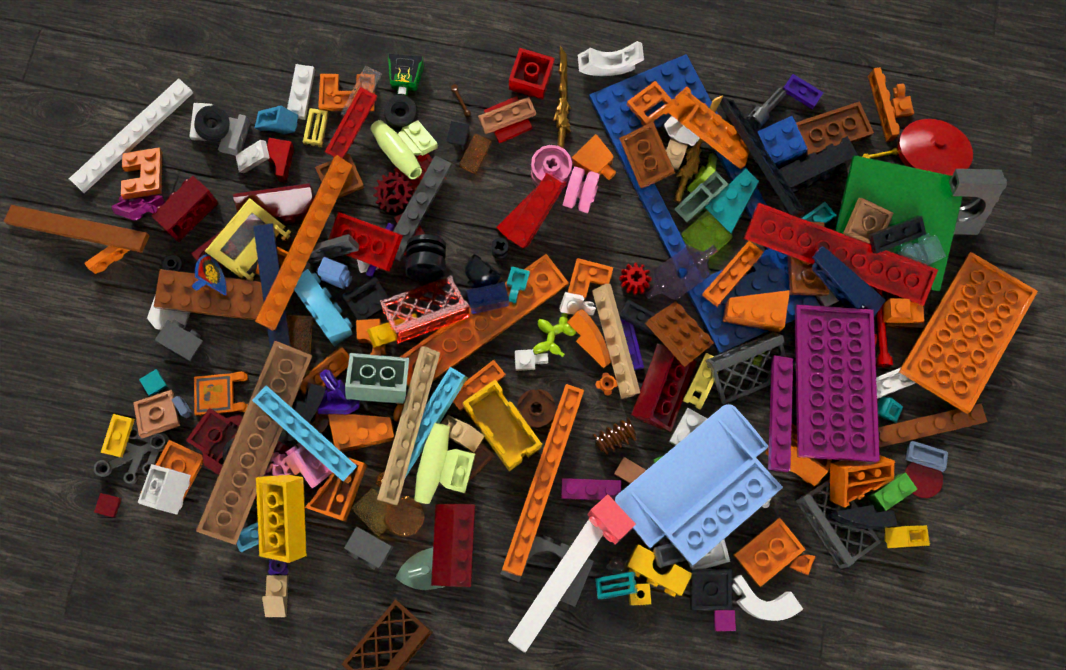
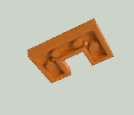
[318,74,376,111]
[121,148,162,200]

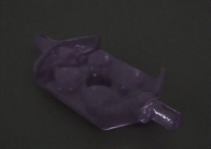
[645,244,718,300]

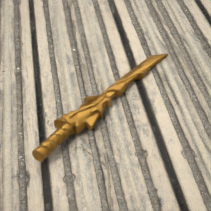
[553,46,571,149]
[674,95,723,203]

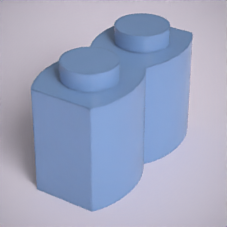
[318,257,352,289]

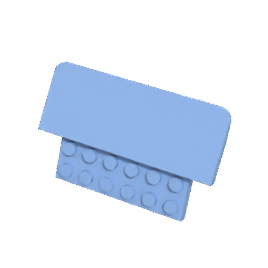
[615,405,783,566]

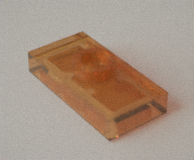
[459,134,492,174]

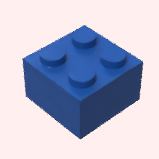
[758,116,808,168]

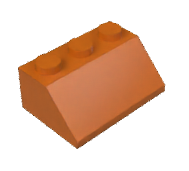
[765,423,832,486]

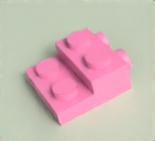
[284,443,332,488]

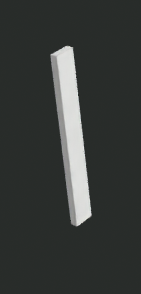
[508,520,603,653]

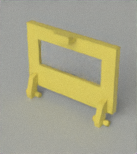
[205,198,291,281]

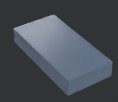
[906,440,948,472]

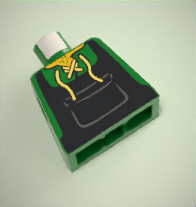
[388,54,424,97]

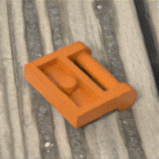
[626,81,672,126]

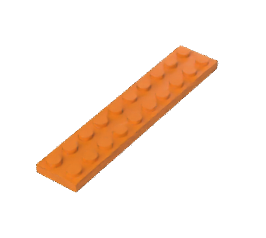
[400,254,569,387]

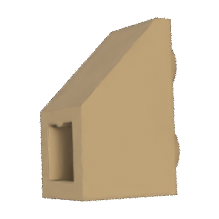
[441,415,484,452]

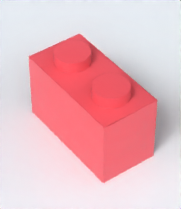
[588,494,636,544]

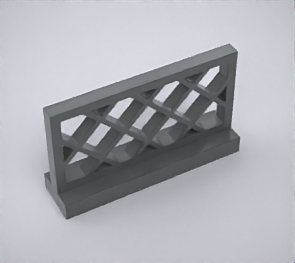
[705,332,786,405]
[796,479,881,569]

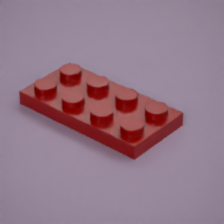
[328,212,403,272]

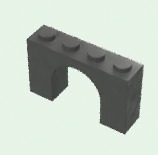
[949,169,1007,235]
[500,535,594,607]

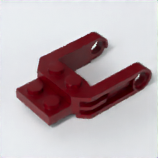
[186,408,290,499]

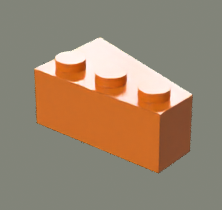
[328,414,395,453]
[830,455,895,508]

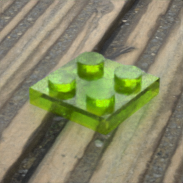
[681,210,733,263]

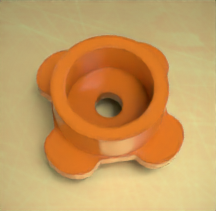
[595,373,618,396]

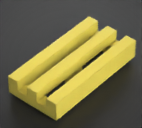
[303,108,329,147]

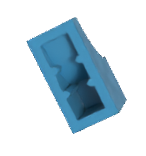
[255,106,298,134]

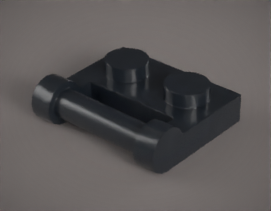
[342,275,393,320]

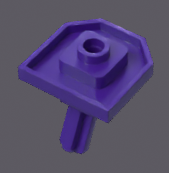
[318,369,361,414]

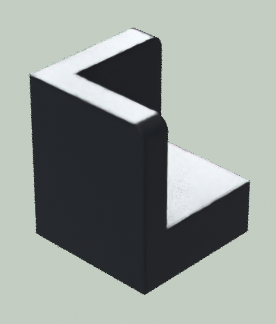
[447,121,470,152]

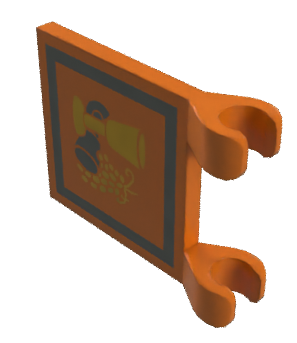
[194,371,248,416]

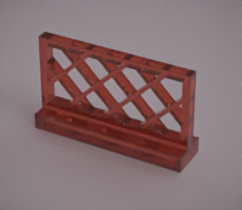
[380,276,469,343]

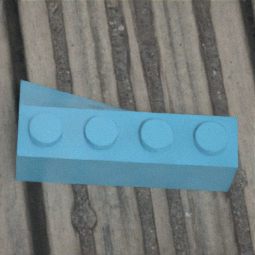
[294,269,353,347]

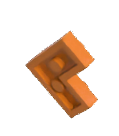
[568,258,613,300]

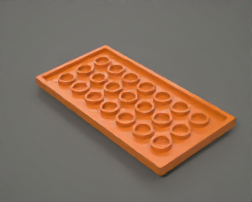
[899,252,1038,414]

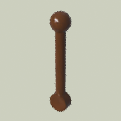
[451,84,471,117]

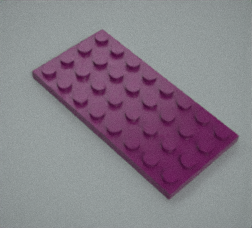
[795,305,880,462]

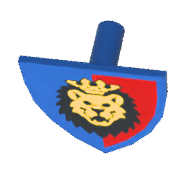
[192,254,227,295]

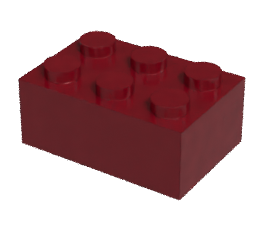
[151,176,219,242]

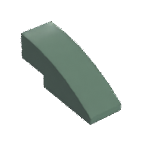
[674,171,729,223]

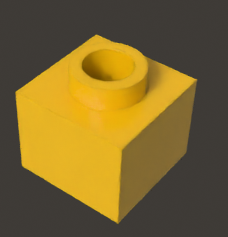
[628,583,651,605]

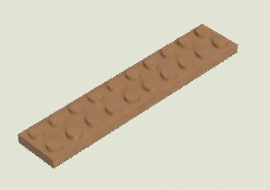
[196,341,312,545]

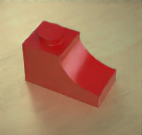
[267,138,294,183]

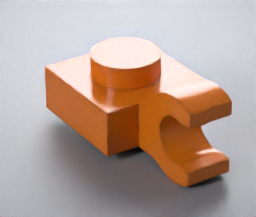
[890,83,914,118]

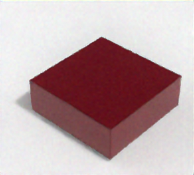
[94,493,122,518]

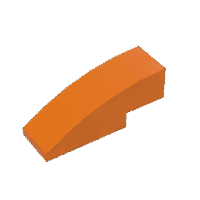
[567,309,611,368]

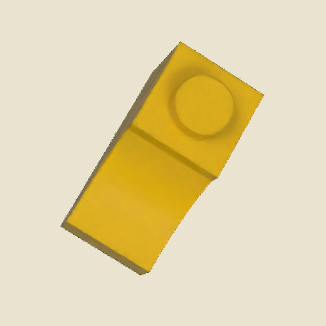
[884,525,930,548]

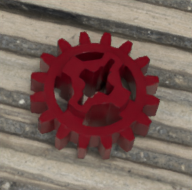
[373,172,415,213]

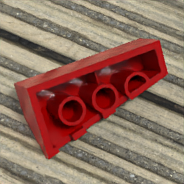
[496,173,566,248]

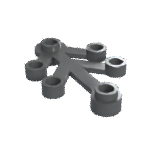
[94,427,169,484]

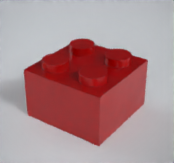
[509,48,555,100]

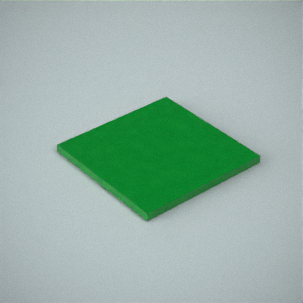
[836,155,962,291]

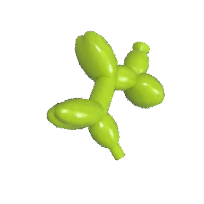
[533,313,576,357]

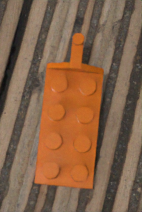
[662,87,749,169]

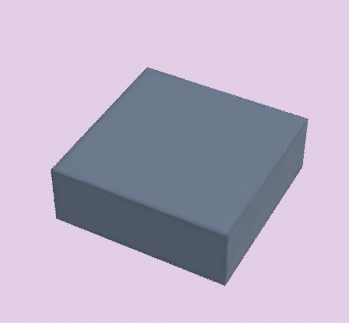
[171,396,193,418]

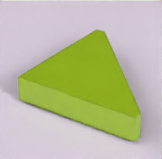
[687,153,717,193]

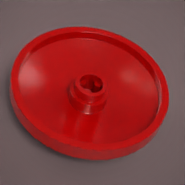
[897,119,973,176]

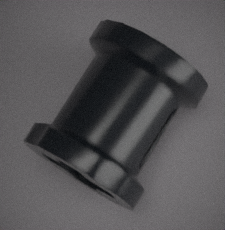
[492,238,508,259]

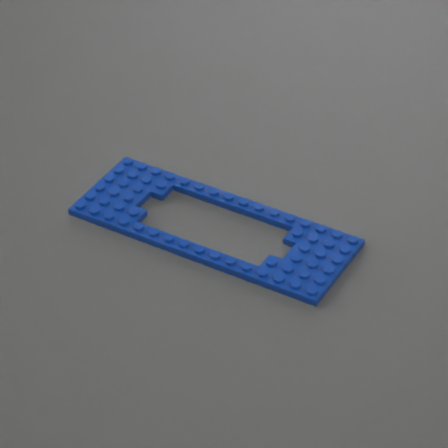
[589,54,820,355]

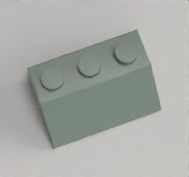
[345,353,409,404]

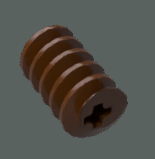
[592,417,636,455]

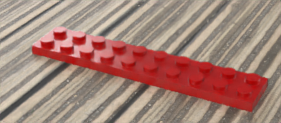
[744,203,938,305]

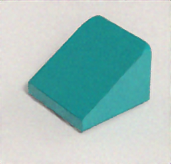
[877,397,903,423]

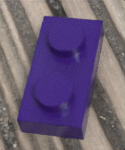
[783,74,824,109]

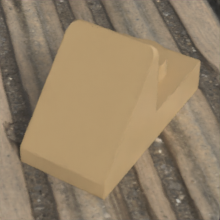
[262,575,289,617]

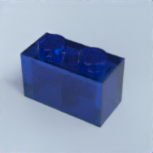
[467,282,509,314]

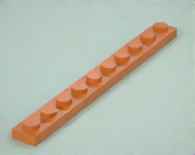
[255,155,353,330]
[502,384,584,577]

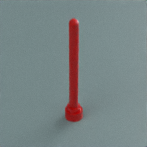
[874,288,893,367]

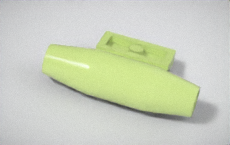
[371,120,438,179]
[414,423,476,504]

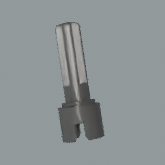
[746,88,786,129]

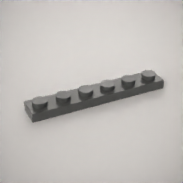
[393,156,452,261]

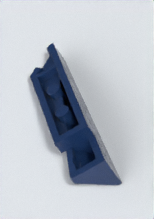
[812,246,885,316]

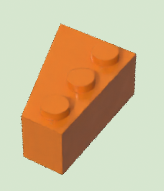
[722,290,790,332]
[304,457,367,522]

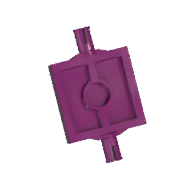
[111,195,165,220]

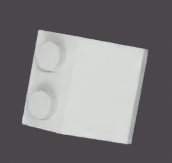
[138,464,191,514]

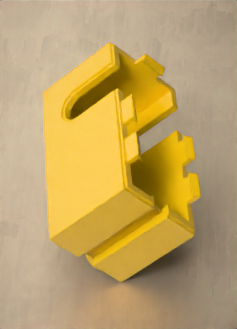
[463,380,542,471]

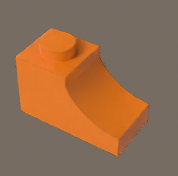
[883,298,924,323]

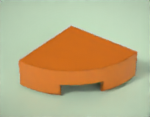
[788,555,815,575]

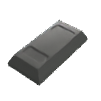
[653,543,686,568]

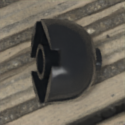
[465,254,503,290]

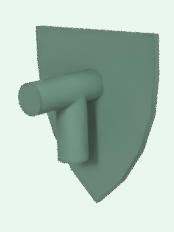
[395,548,445,590]

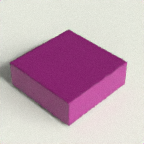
[713,610,736,631]

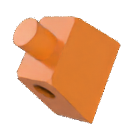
[571,134,616,180]

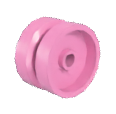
[531,145,572,187]
[563,166,600,213]

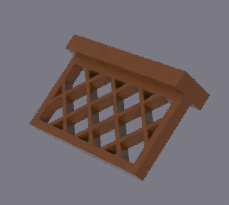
[342,599,433,670]

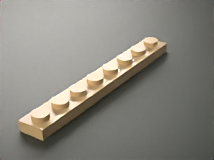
[377,346,440,505]

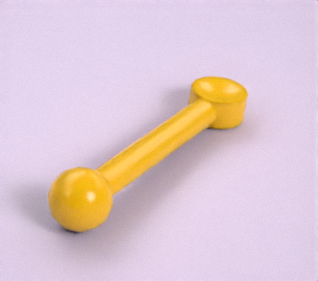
[862,148,898,158]

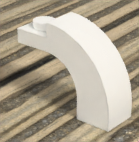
[578,41,644,76]
[732,575,803,621]

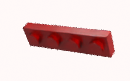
[325,87,377,159]

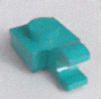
[507,267,530,303]

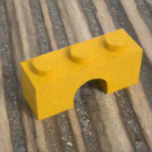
[625,544,692,597]

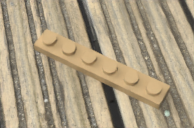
[592,284,640,399]

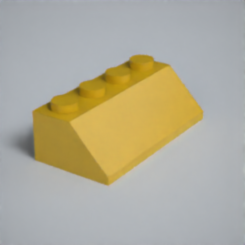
[256,475,306,563]

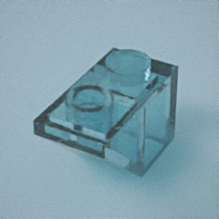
[896,234,946,265]

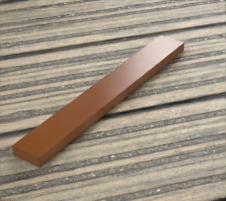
[4,205,149,253]

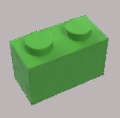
[867,473,917,512]

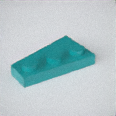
[705,169,759,234]

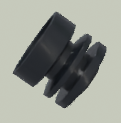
[405,234,446,282]

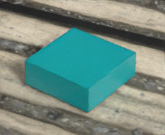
[139,369,167,397]

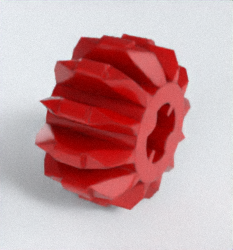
[619,262,652,295]

